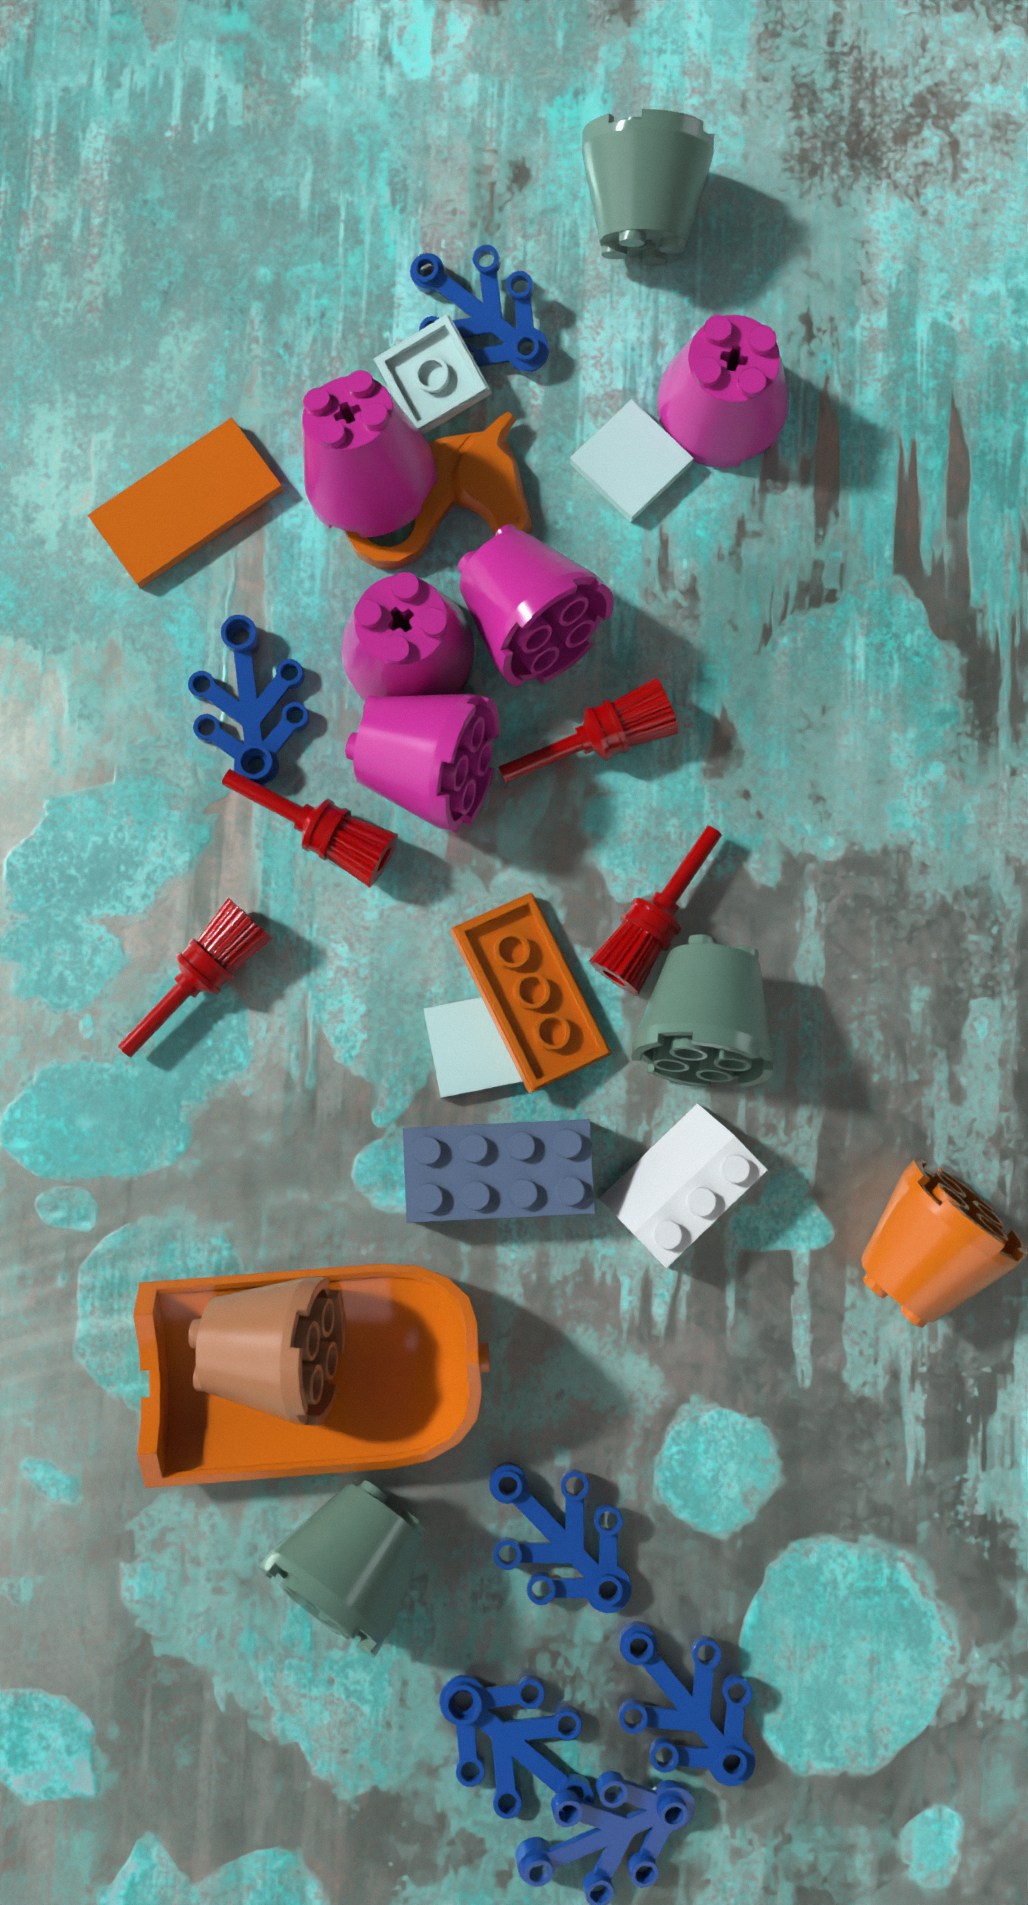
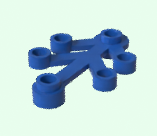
[410,245,549,373]
[188,615,310,786]
[489,1462,632,1613]
[618,1621,756,1786]
[440,1675,595,1819]
[515,1771,695,1905]

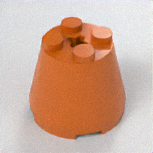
[861,1157,1028,1328]

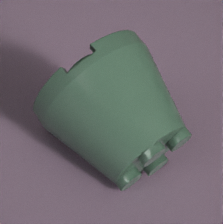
[582,109,714,266]
[631,934,774,1087]
[258,1480,426,1658]

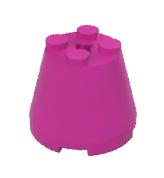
[657,315,789,468]
[302,370,437,537]
[458,524,614,687]
[341,572,474,701]
[345,694,500,833]

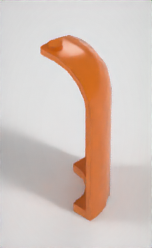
[133,1264,490,1488]

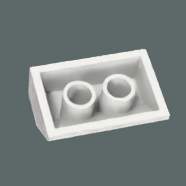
[599,1103,767,1268]

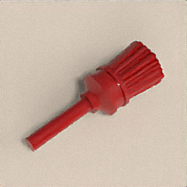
[498,677,678,783]
[222,769,398,888]
[589,825,722,996]
[118,898,273,1058]

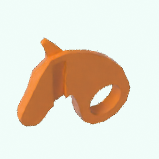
[345,411,532,569]

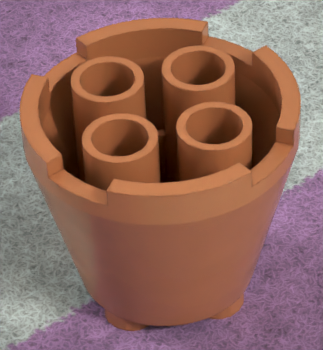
[188,1277,345,1426]

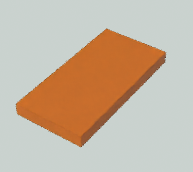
[88,417,283,589]
[450,892,612,1094]

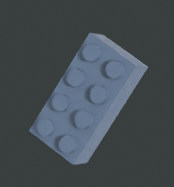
[403,1119,595,1223]

